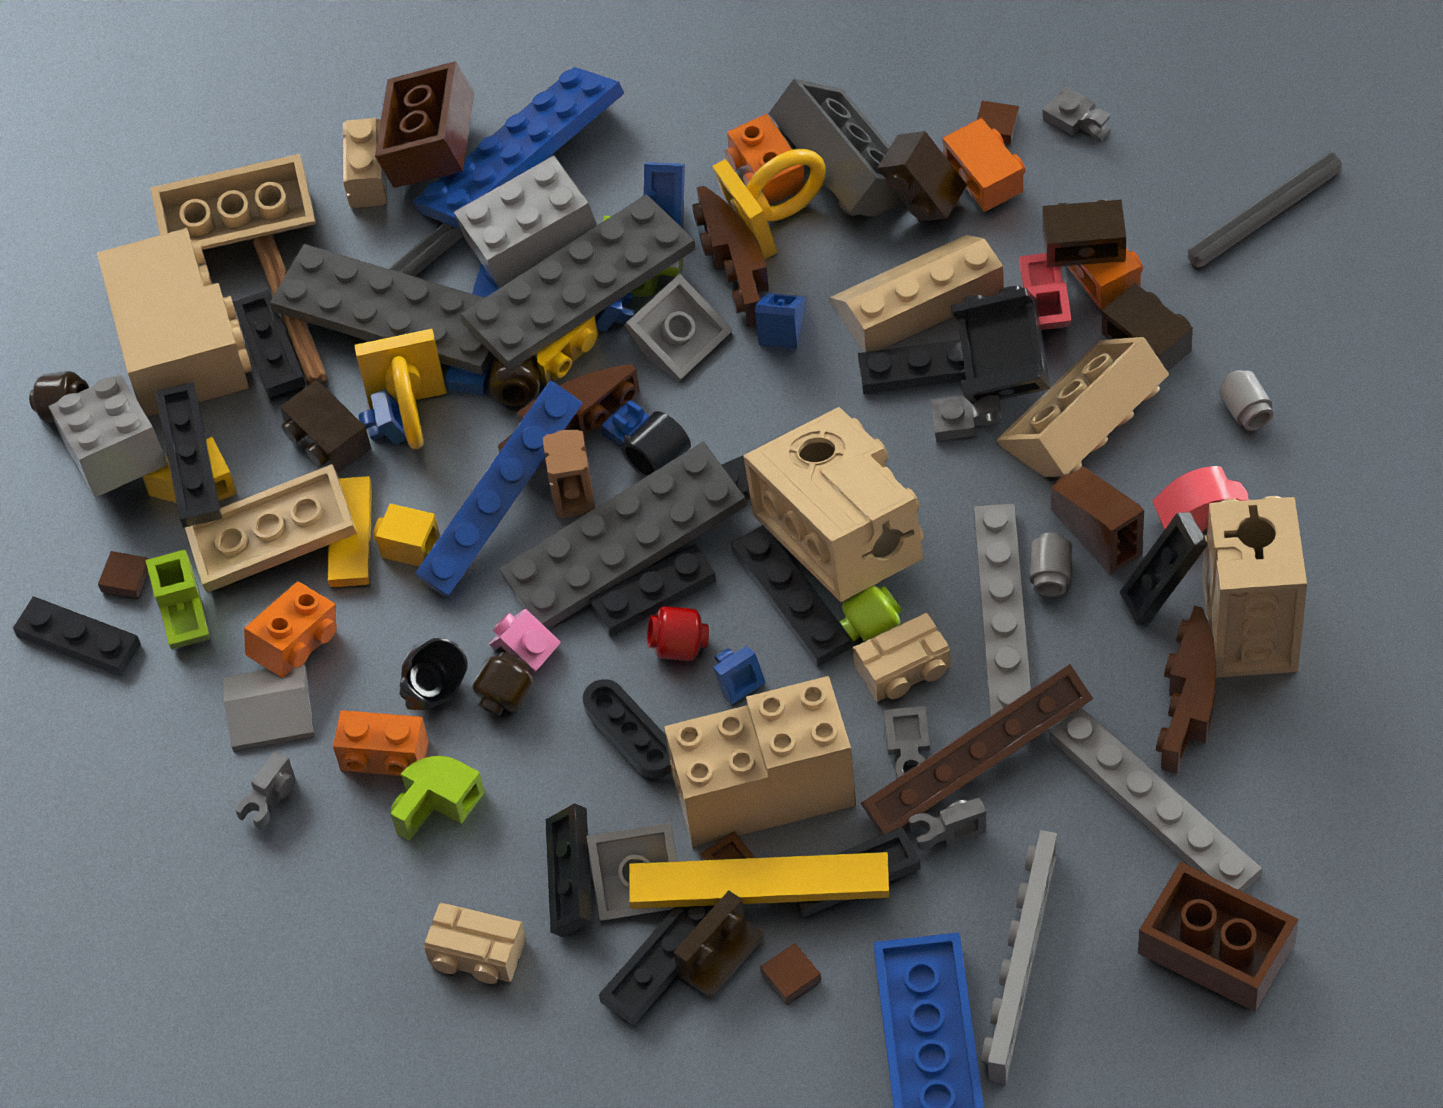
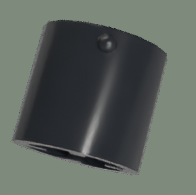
[621,411,691,477]

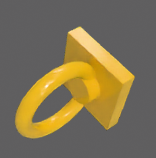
[712,149,826,260]
[354,329,447,450]

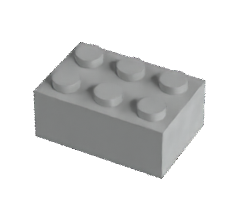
[454,156,597,288]
[48,374,168,498]

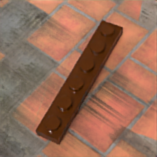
[860,664,1093,835]

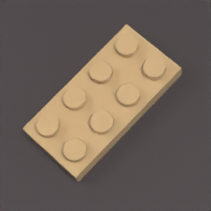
[185,464,357,593]

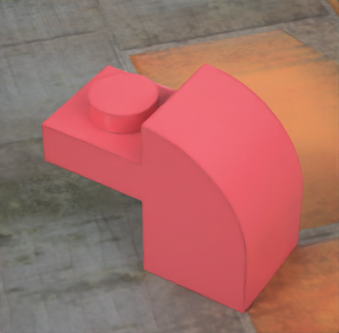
[1019,253,1072,330]
[1152,466,1249,533]

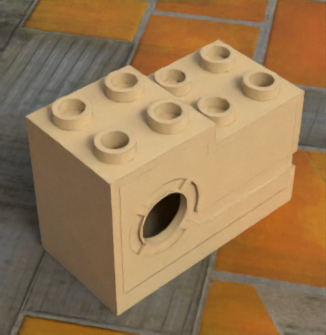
[97,228,252,417]
[743,407,924,602]
[1202,496,1307,678]
[664,676,856,848]

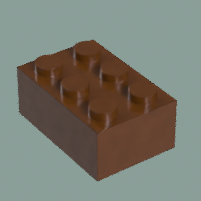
[375,61,474,188]
[1138,862,1298,1012]

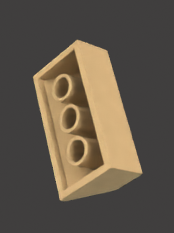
[150,154,316,250]
[829,235,1004,352]
[996,337,1169,477]

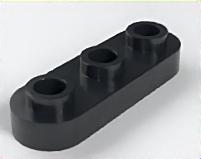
[583,679,672,779]

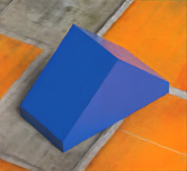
[755,293,806,349]

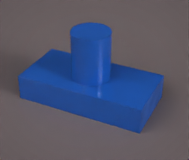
[644,162,685,228]

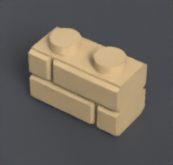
[343,118,387,208]
[853,613,951,702]
[424,903,526,984]

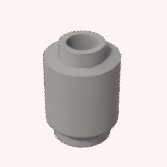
[1219,370,1274,431]
[1030,533,1072,597]

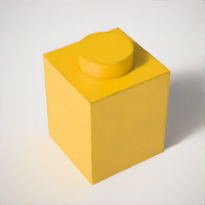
[374,504,440,567]

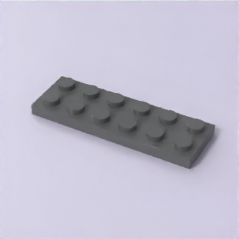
[461,194,695,371]
[270,244,494,375]
[499,441,748,629]

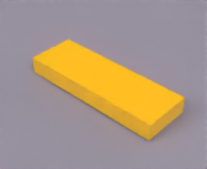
[328,476,372,587]

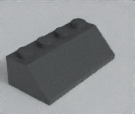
[768,79,903,217]

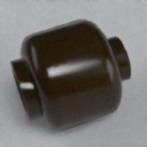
[489,355,541,407]
[29,371,89,424]
[472,652,534,717]

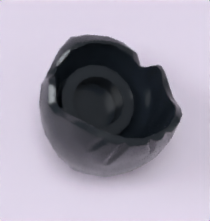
[399,638,468,710]

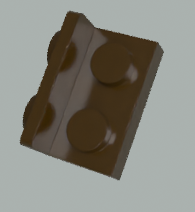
[673,890,764,998]

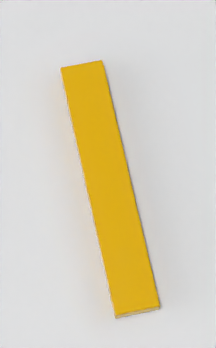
[629,852,889,909]

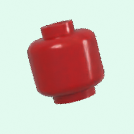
[647,606,709,661]

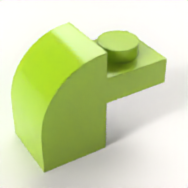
[145,550,211,650]
[390,756,485,841]

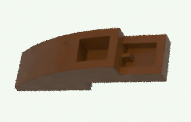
[692,186,769,327]
[498,364,640,452]
[1156,605,1216,774]

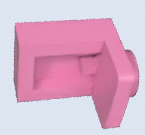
[489,609,561,674]

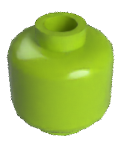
[840,585,903,642]

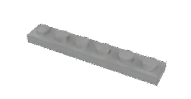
[974,503,1031,716]
[1050,707,1262,892]
[981,830,1057,1084]

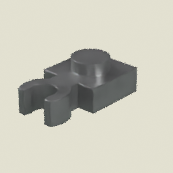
[884,706,930,778]

